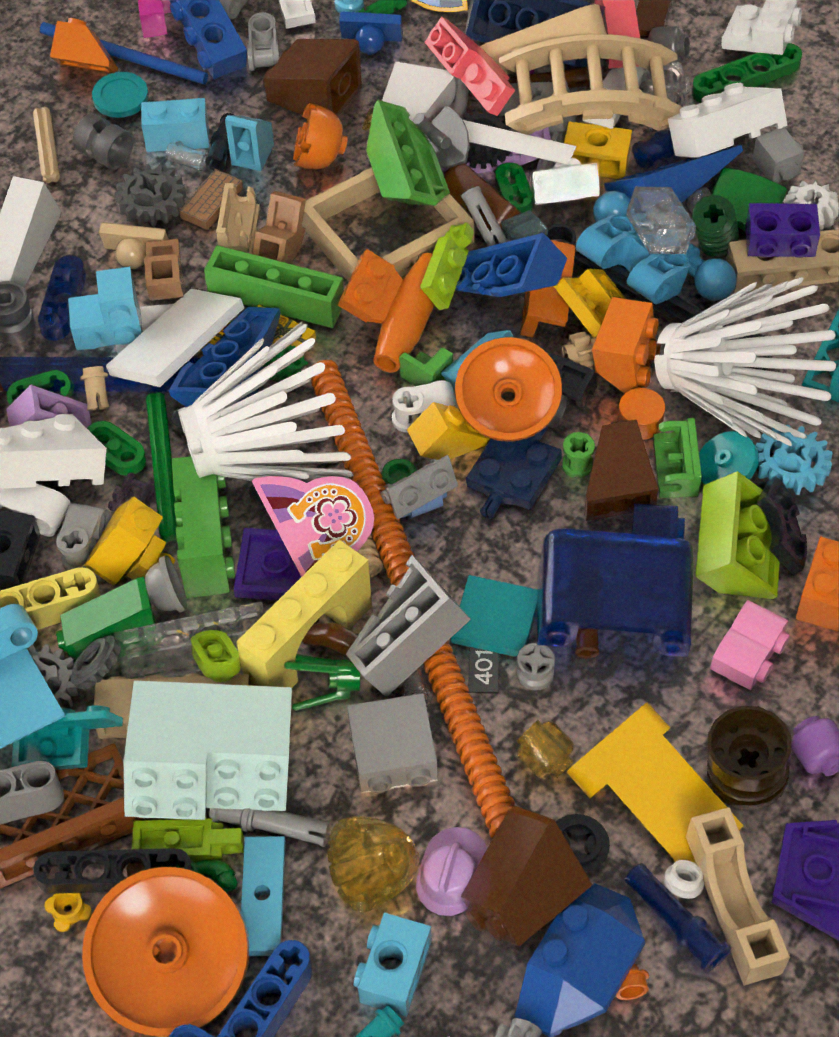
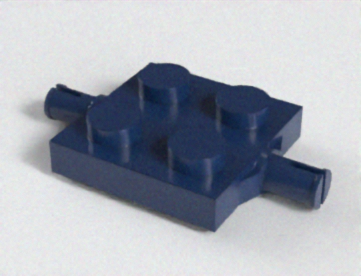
[466,426,562,519]

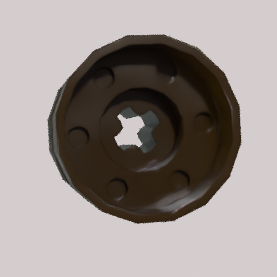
[707,706,792,810]

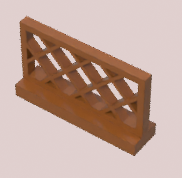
[0,743,148,889]

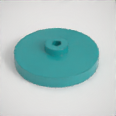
[92,72,149,118]
[699,431,759,485]

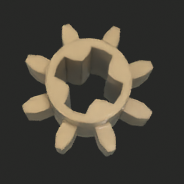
[562,331,596,370]

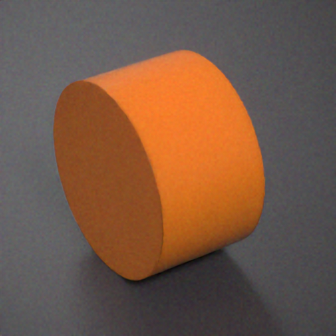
[618,388,665,440]

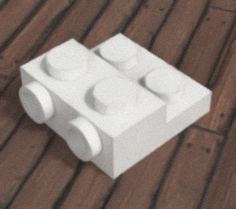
[722,0,802,55]

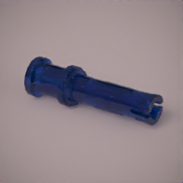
[632,130,675,170]
[624,863,731,973]

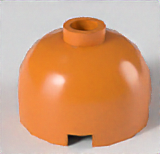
[293,103,348,170]

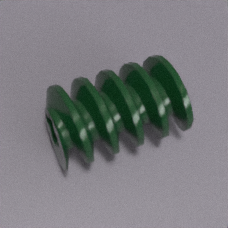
[692,195,739,258]

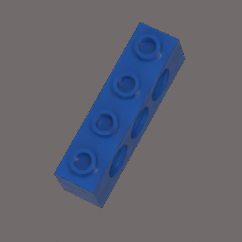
[169,0,247,80]

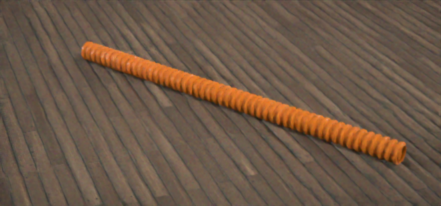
[311,360,515,839]

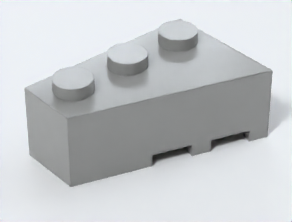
[346,555,471,697]

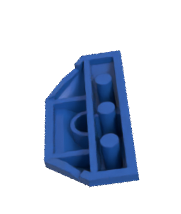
[514,883,645,1037]

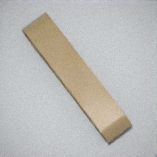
[479,4,607,75]

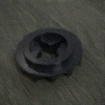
[556,814,610,874]

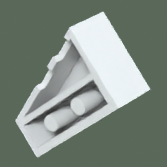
[668,83,788,158]
[0,414,106,489]

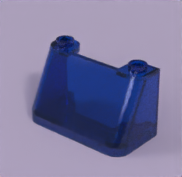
[537,529,694,657]

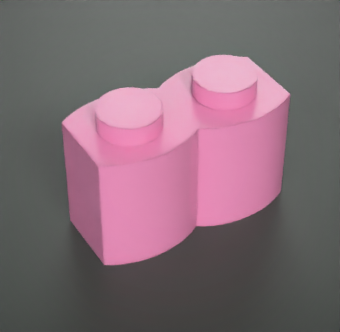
[710,600,790,690]

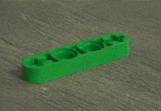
[692,43,802,103]

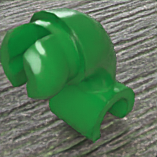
[175,859,238,893]

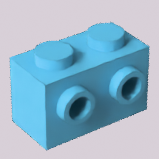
[141,98,210,152]

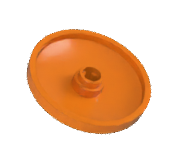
[82,867,250,1037]

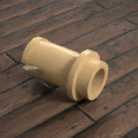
[80,366,110,411]

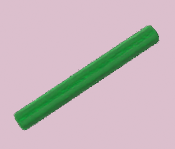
[146,392,177,543]

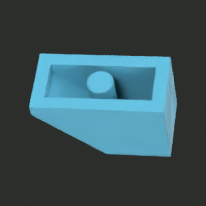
[225,115,274,171]

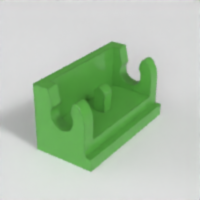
[653,418,702,498]

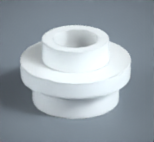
[663,860,704,899]

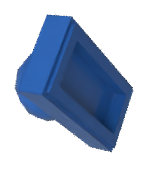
[339,11,403,55]

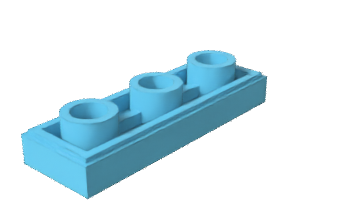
[241,836,286,956]

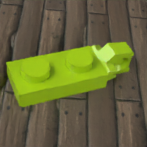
[420,222,474,310]
[132,818,244,864]

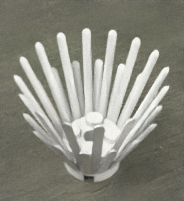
[654,277,836,446]
[178,321,354,481]

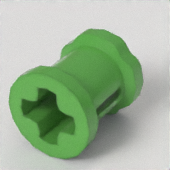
[562,432,595,478]

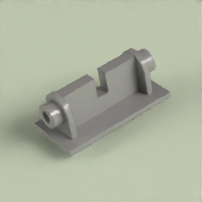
[380,455,458,519]

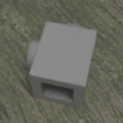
[752,127,804,183]

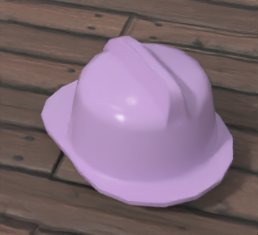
[416,827,487,916]

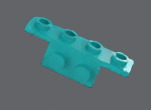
[11,705,123,770]

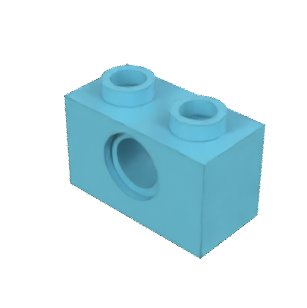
[353,913,432,1017]

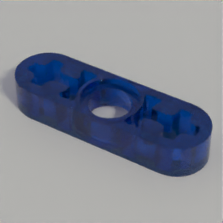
[38,255,86,341]

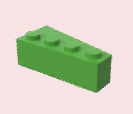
[172,456,236,598]

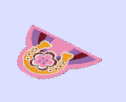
[252,476,374,577]

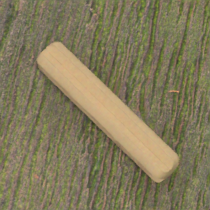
[33,107,60,184]

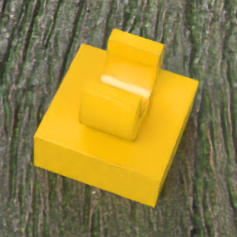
[126,535,175,580]

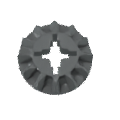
[71,635,121,689]

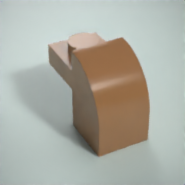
[252,191,306,264]
[144,239,184,301]

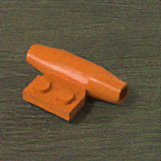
[338,249,435,373]

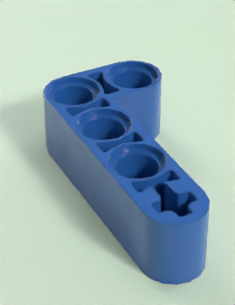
[169,940,312,1037]

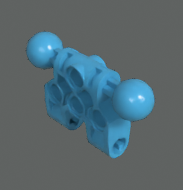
[576,191,737,304]

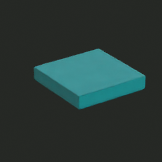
[451,575,541,657]

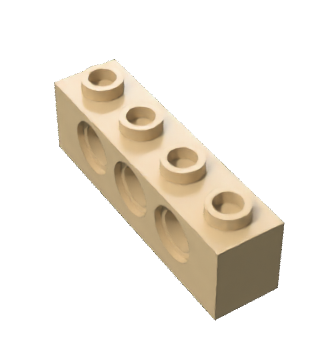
[726,228,839,293]

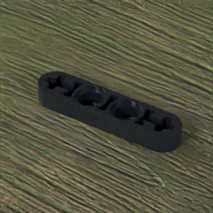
[33,848,193,894]

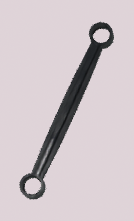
[544,224,773,370]

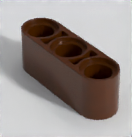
[444,163,522,235]

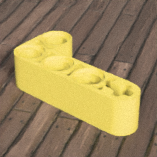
[0,567,101,630]

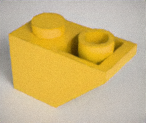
[407,402,490,460]

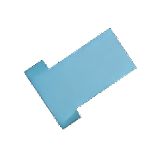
[0,604,65,749]

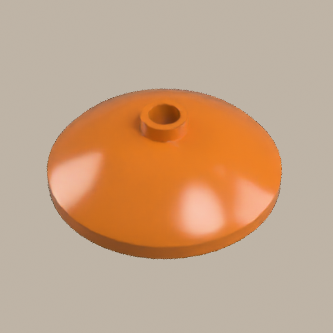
[455,337,562,442]

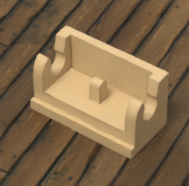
[216,183,260,254]

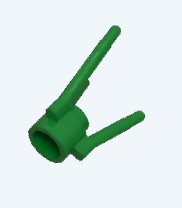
[284,654,360,711]

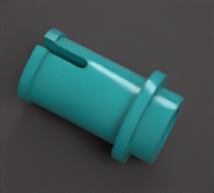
[355,1006,404,1037]

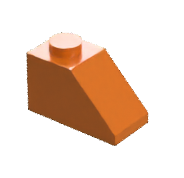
[50,18,119,73]

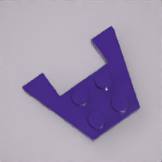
[771,820,839,941]

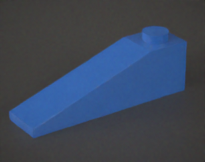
[604,145,743,221]
[455,233,567,297]
[169,307,281,407]

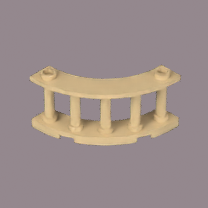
[499,34,682,135]

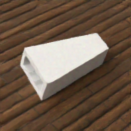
[367,62,457,165]
[0,176,61,288]

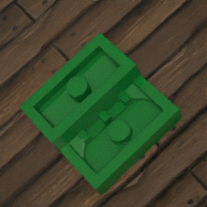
[711,168,788,232]

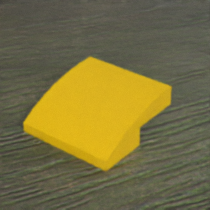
[554,269,626,338]

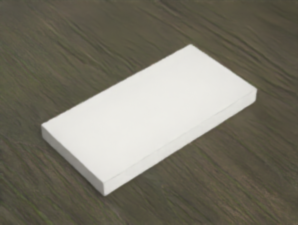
[106,289,244,387]

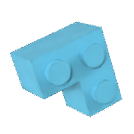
[68,267,143,350]

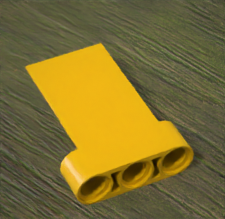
[566,702,744,864]

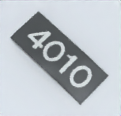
[468,647,499,692]

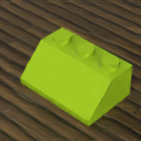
[695,471,780,599]

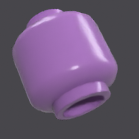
[791,716,839,776]

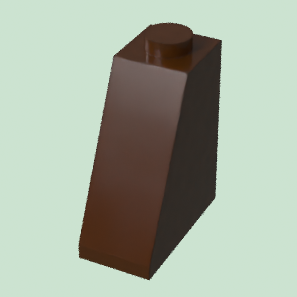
[584,420,658,521]

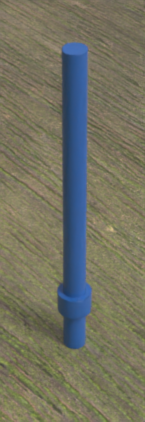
[40,22,208,85]

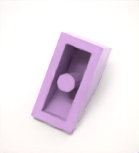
[6,385,91,428]

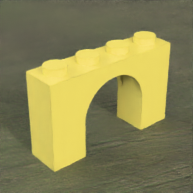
[236,540,372,688]

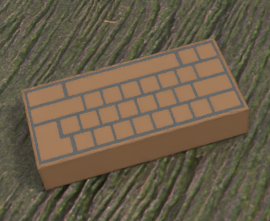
[180,169,243,230]

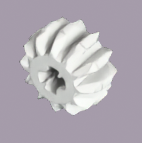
[783,180,839,231]

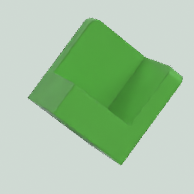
[399,347,453,386]

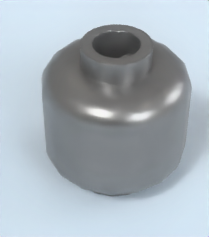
[644,26,690,68]

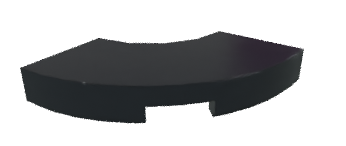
[757,476,807,576]

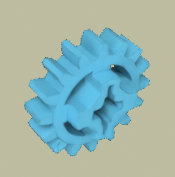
[756,425,833,495]

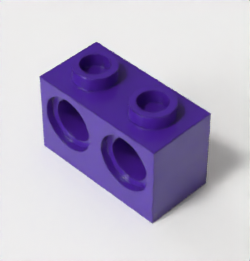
[745,203,820,258]

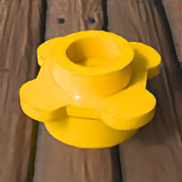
[44,893,92,932]

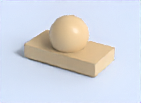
[99,222,169,269]

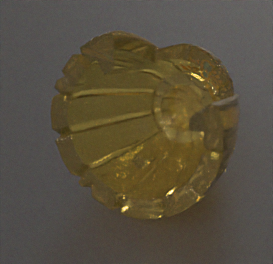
[327,816,420,913]

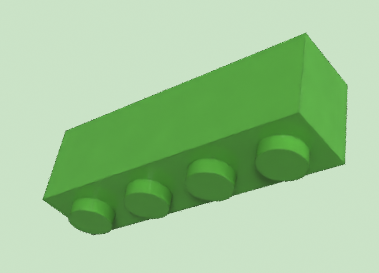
[204,245,344,328]

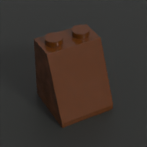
[263,39,362,116]
[461,805,592,947]

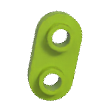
[191,630,241,682]

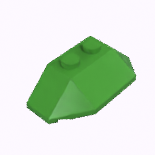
[366,100,450,206]

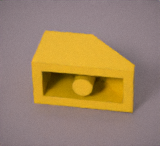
[83,497,163,586]

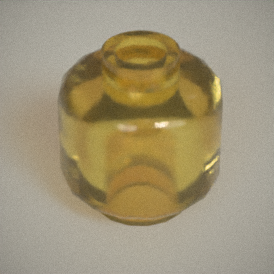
[516,720,575,778]

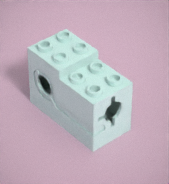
[124,680,292,820]

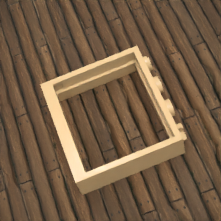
[302,167,474,282]

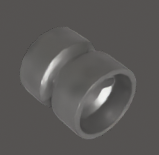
[72,113,134,170]
[0,281,36,345]

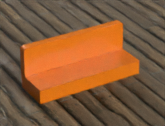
[520,240,575,338]

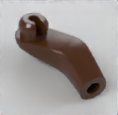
[302,622,359,657]

